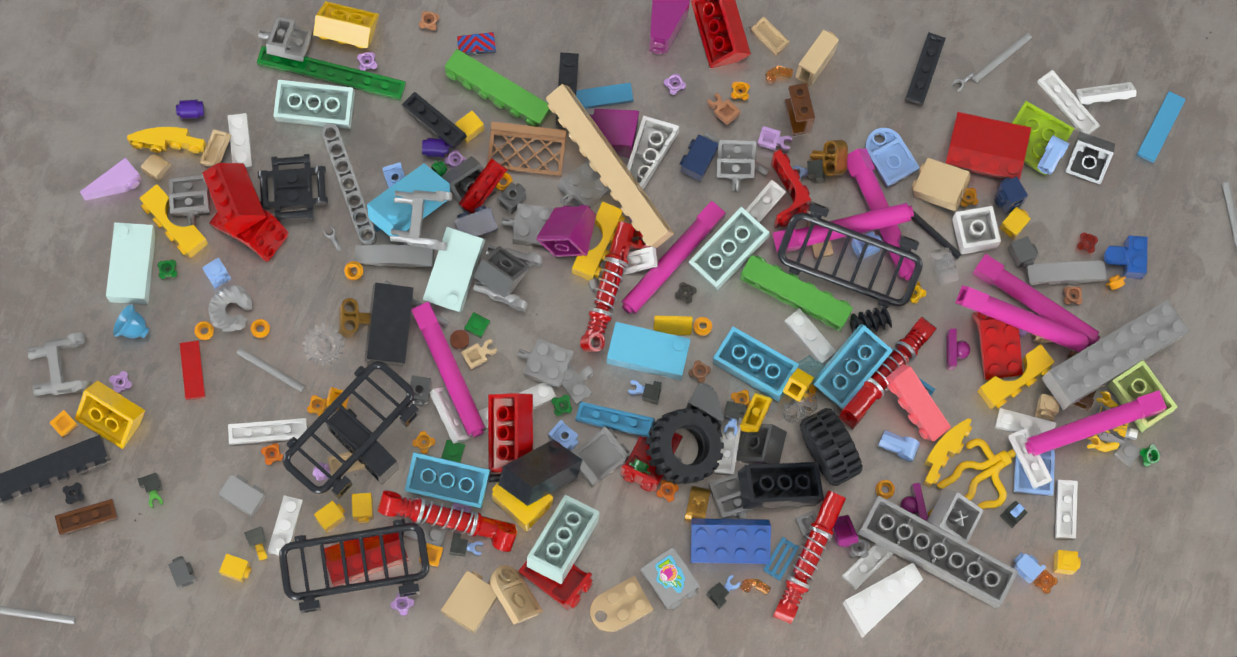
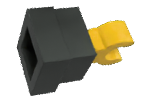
[244,526,268,561]

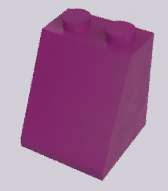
[649,0,690,54]
[590,109,639,158]
[536,205,596,257]

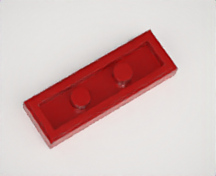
[459,158,508,214]
[179,340,206,400]

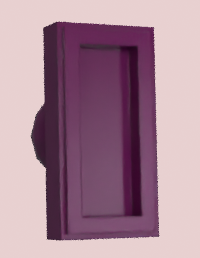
[946,328,971,370]
[900,483,928,521]
[833,515,858,547]

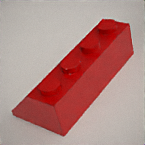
[691,0,751,68]
[202,163,266,237]
[488,393,533,472]
[324,525,409,586]

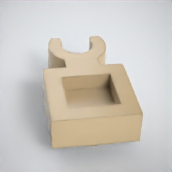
[461,339,497,370]

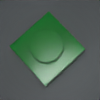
[464,312,490,338]
[441,440,466,463]

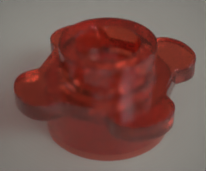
[1077,232,1098,253]

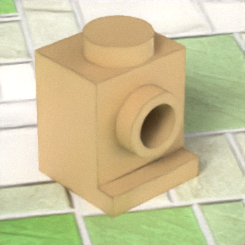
[1034,394,1060,421]

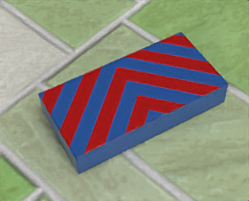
[457,32,496,55]

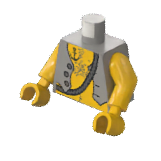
[1087,391,1138,452]

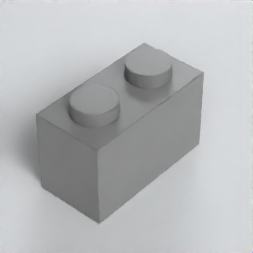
[218,474,266,518]

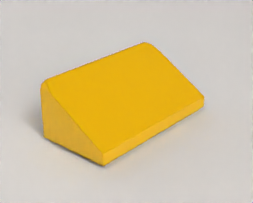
[653,315,693,335]
[740,393,773,432]

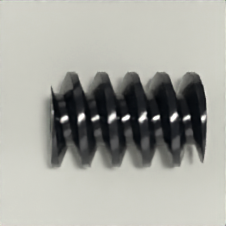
[850,306,892,333]

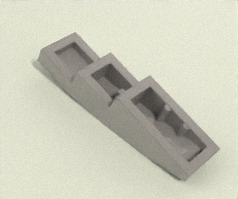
[355,245,434,268]
[1027,261,1107,285]

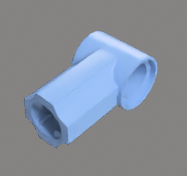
[1037,135,1069,175]
[878,430,920,461]

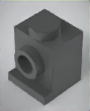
[497,183,526,215]
[168,556,198,589]

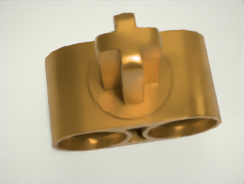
[810,140,848,176]
[339,298,370,338]
[684,486,711,522]

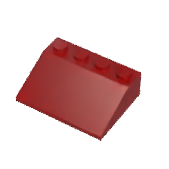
[946,112,1032,180]

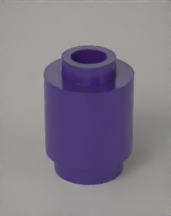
[176,99,204,119]
[422,138,449,158]

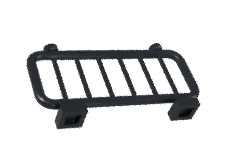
[778,201,923,308]
[283,361,420,499]
[279,519,430,614]

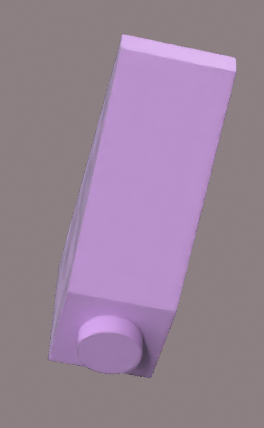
[80,158,142,201]

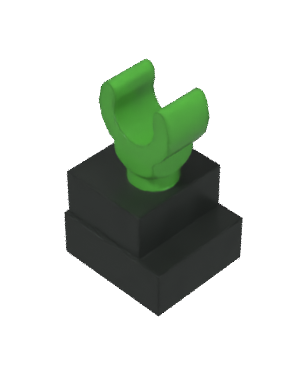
[138,473,163,508]

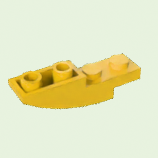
[127,127,206,154]
[923,418,972,488]

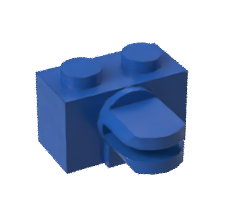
[1103,235,1148,279]

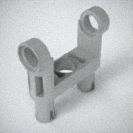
[390,190,453,251]
[473,244,544,312]
[27,333,92,397]

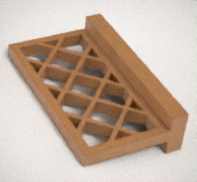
[487,122,567,177]

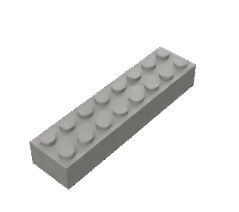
[1042,300,1189,410]
[857,496,1018,608]

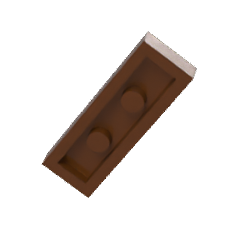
[55,499,118,535]

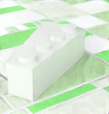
[627,116,679,189]
[843,563,923,638]

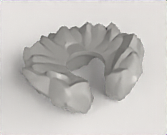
[208,285,252,332]

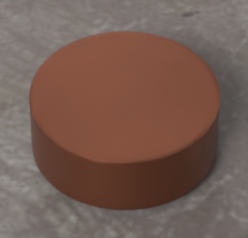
[450,330,469,350]

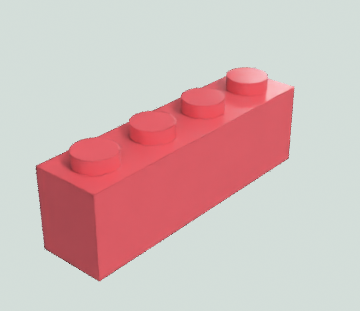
[885,364,951,442]

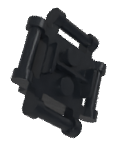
[257,154,328,222]

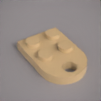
[490,565,543,625]
[590,575,654,632]

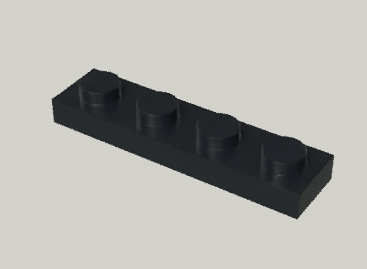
[905,32,946,106]
[555,52,579,127]
[402,92,467,149]

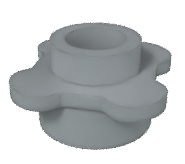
[849,539,870,558]

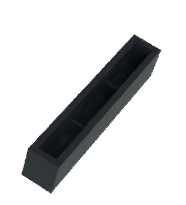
[0,435,111,504]

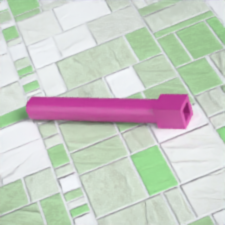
[847,148,915,280]
[621,200,726,314]
[773,203,914,254]
[972,253,1101,347]
[955,285,1089,352]
[411,301,486,438]
[1025,390,1167,456]

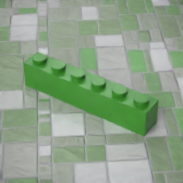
[444,49,552,127]
[740,255,853,332]

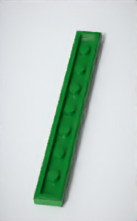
[257,46,406,100]

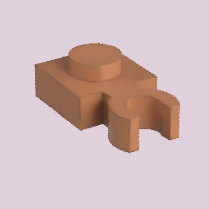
[707,93,741,125]

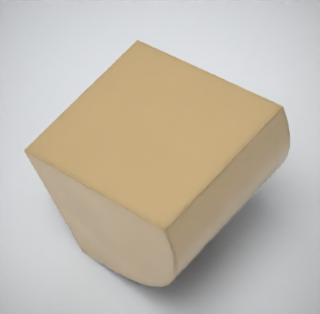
[141,154,172,182]

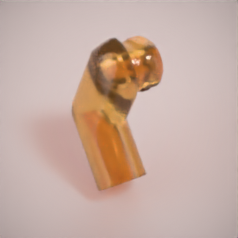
[765,66,793,83]
[740,579,771,595]

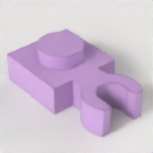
[757,126,792,152]

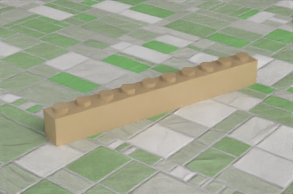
[546,84,674,248]

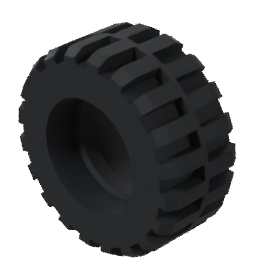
[646,408,724,484]
[800,408,863,486]

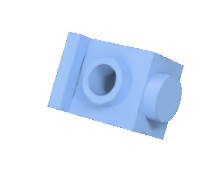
[382,162,405,189]
[851,231,881,259]
[202,258,231,289]
[548,420,579,451]
[1012,552,1046,584]

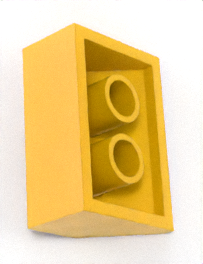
[313,1,379,48]
[74,380,146,449]

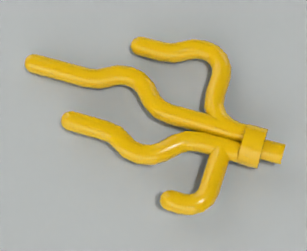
[928,438,1016,517]

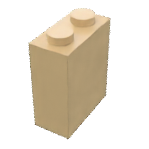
[796,29,839,87]
[912,157,971,212]
[441,571,498,634]

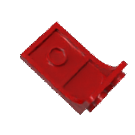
[771,149,812,228]
[209,209,289,262]
[972,312,1023,380]
[621,426,683,492]
[518,561,593,610]

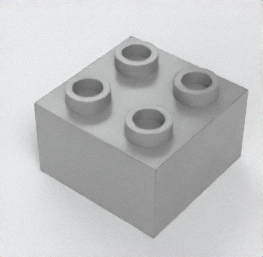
[927,489,984,543]

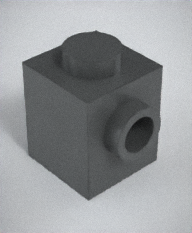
[1007,236,1038,268]
[410,375,432,407]

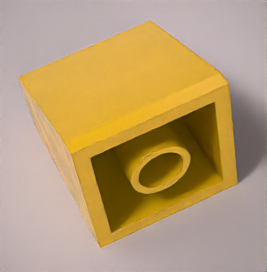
[492,482,553,533]

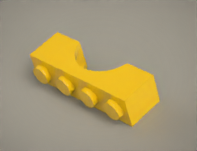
[139,184,208,258]
[572,201,625,281]
[977,344,1055,409]

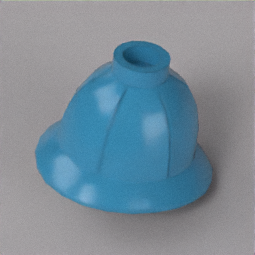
[113,304,149,339]

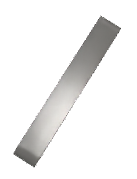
[322,124,377,245]

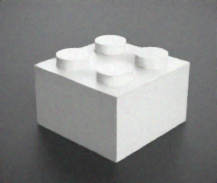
[952,206,1001,254]

